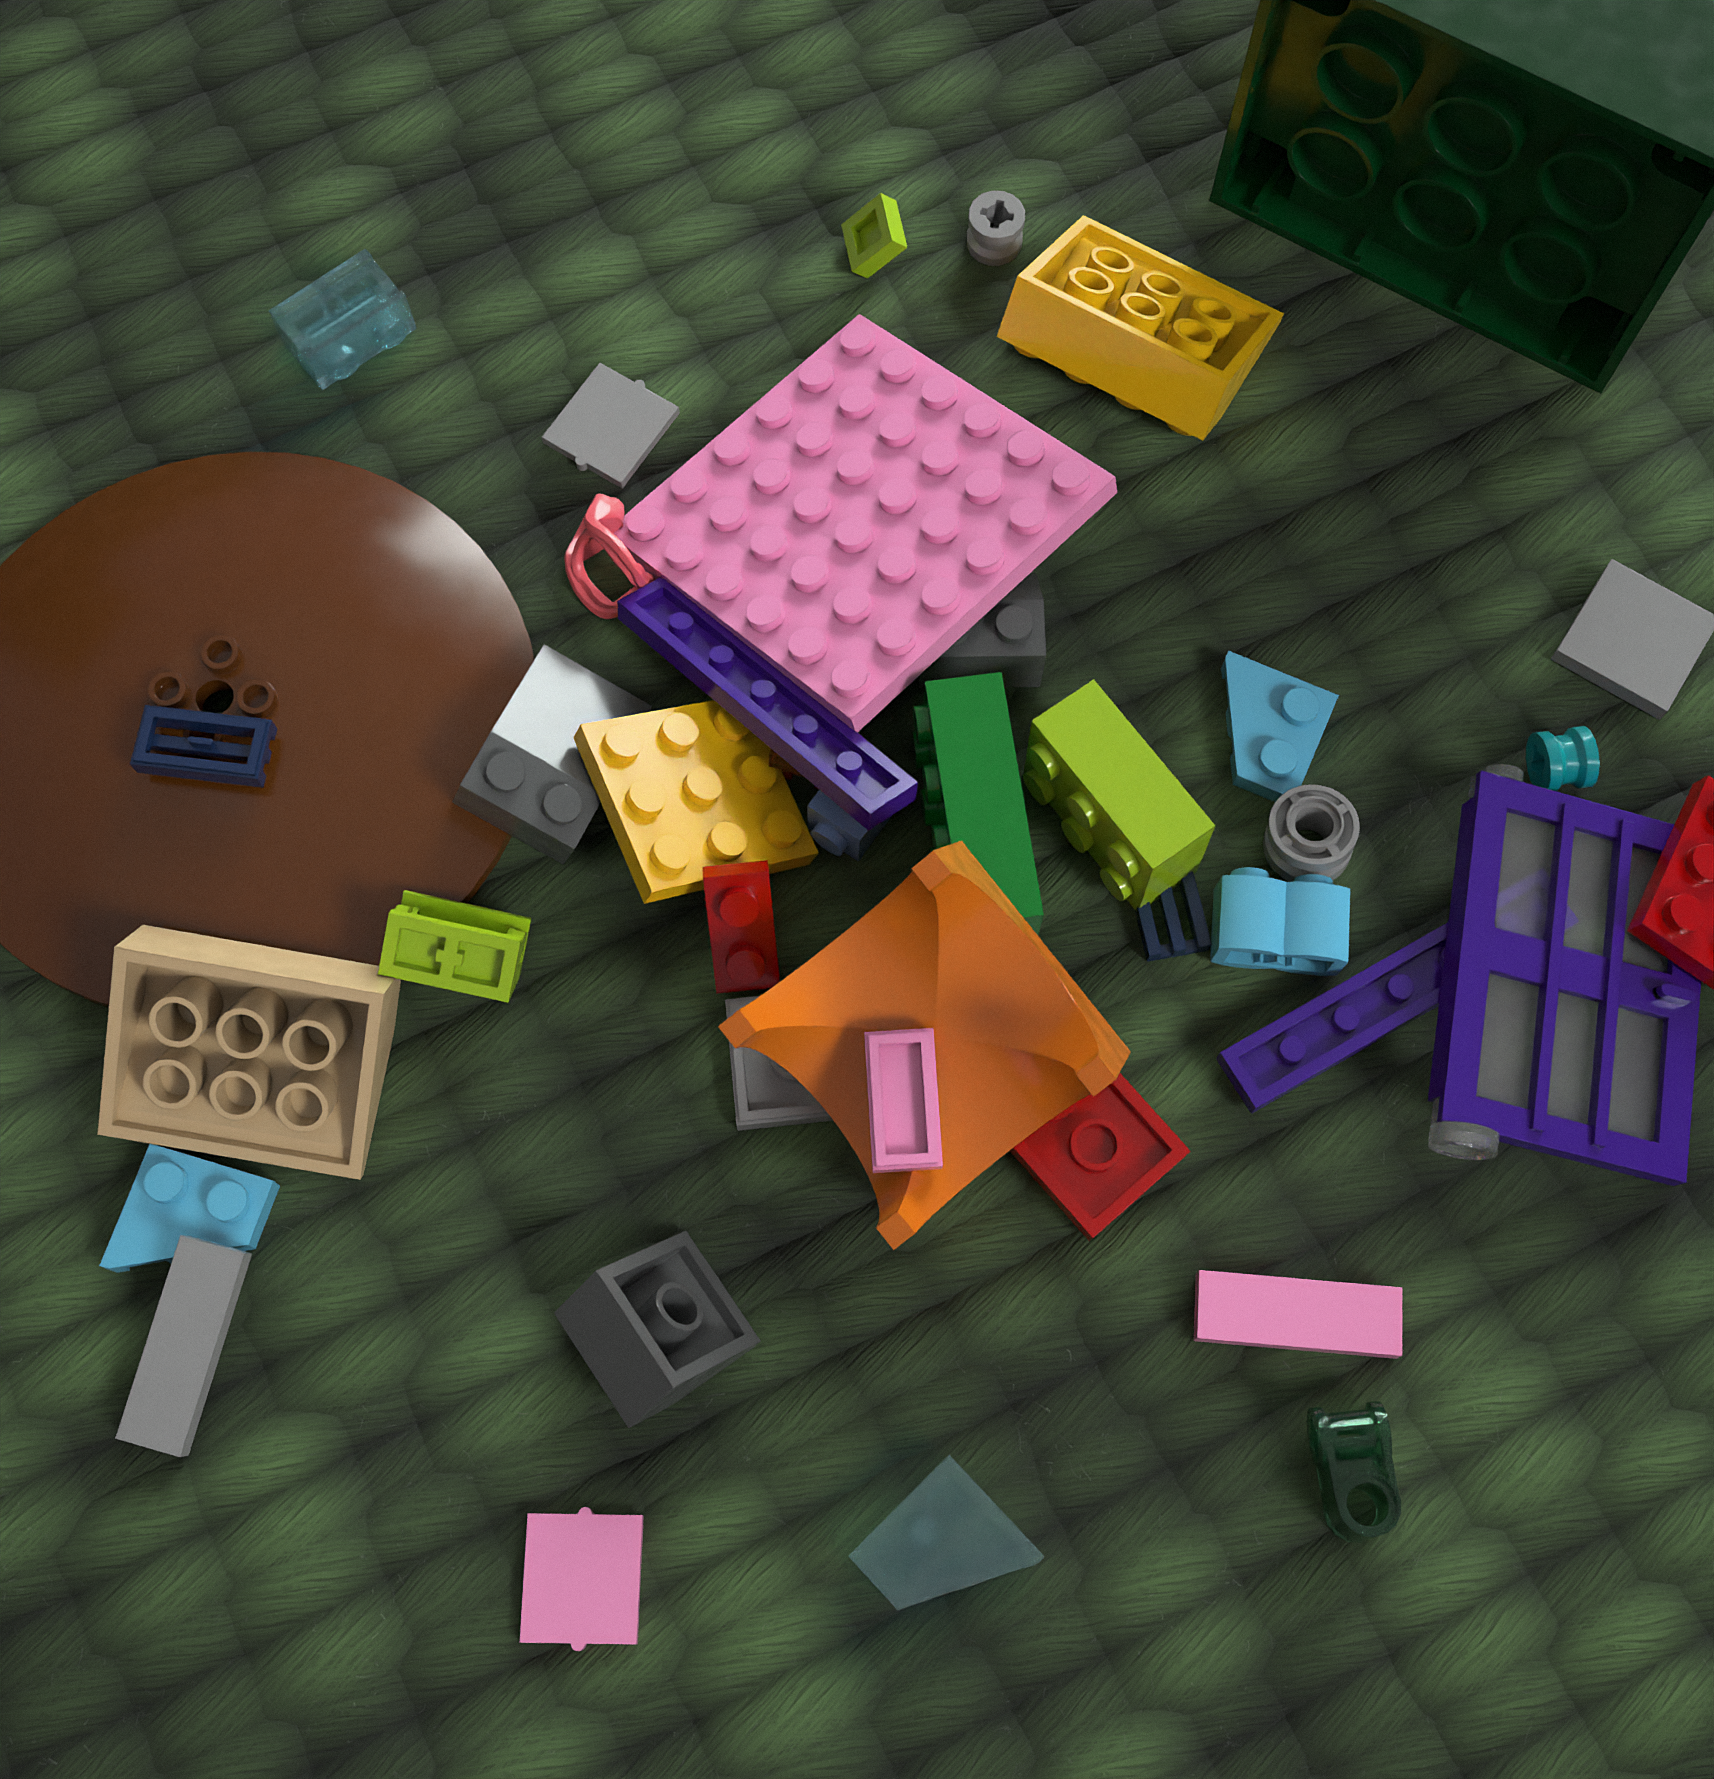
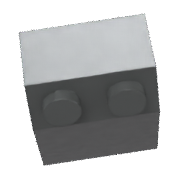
[452,644,652,864]

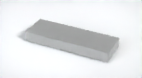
[115,1235,252,1457]

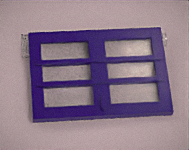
[1428,764,1701,1186]

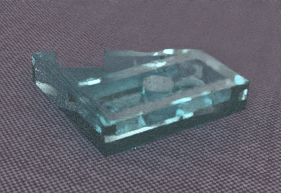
[848,1455,1045,1610]

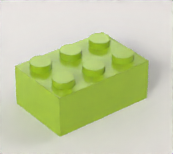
[1023,679,1215,910]

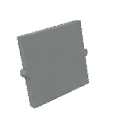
[542,363,680,489]

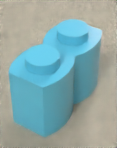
[1210,867,1350,976]

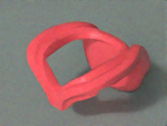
[564,494,655,619]

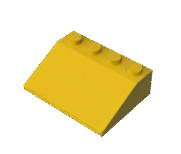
[997,215,1284,441]

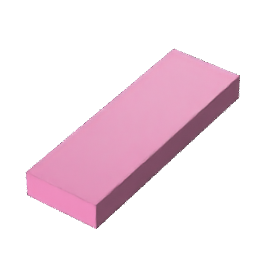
[1194,1270,1402,1359]

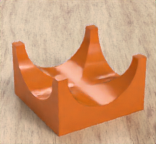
[718,840,1131,1250]

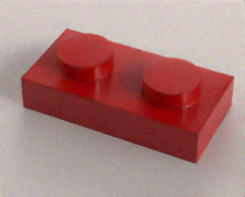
[703,860,780,994]

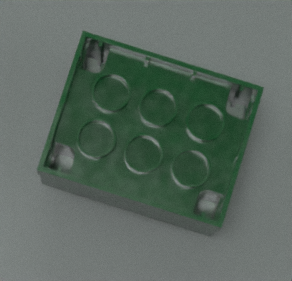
[1209,0,1714,394]

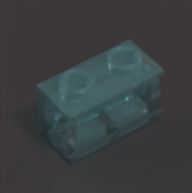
[269,248,417,390]

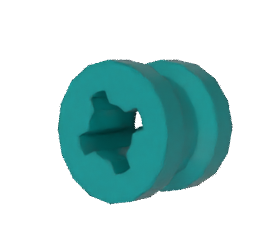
[1526,726,1600,791]

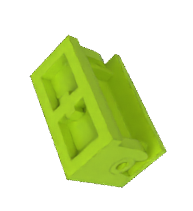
[378,890,532,1003]

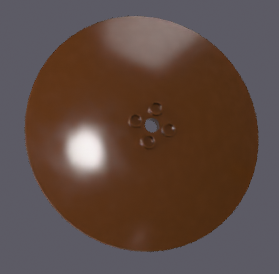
[0,452,535,1008]

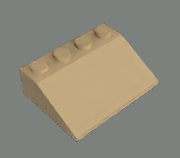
[98,925,401,1180]

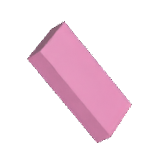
[864,1028,943,1173]

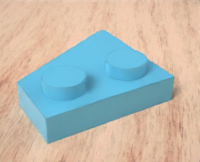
[1221,651,1339,802]
[99,1144,280,1273]

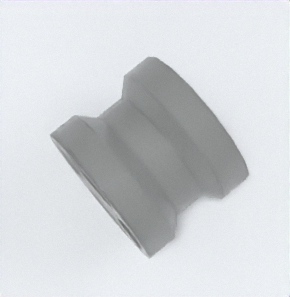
[967,191,1025,266]

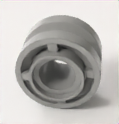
[1263,785,1360,882]

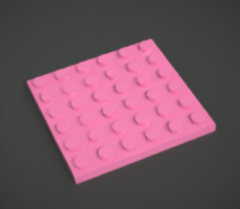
[614,314,1117,733]

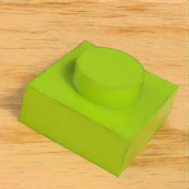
[841,193,908,279]

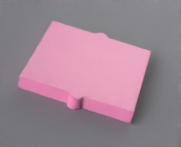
[519,1507,644,1651]

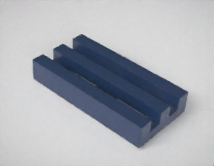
[130,705,277,788]
[1134,871,1212,962]

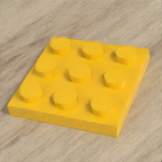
[573,700,819,904]

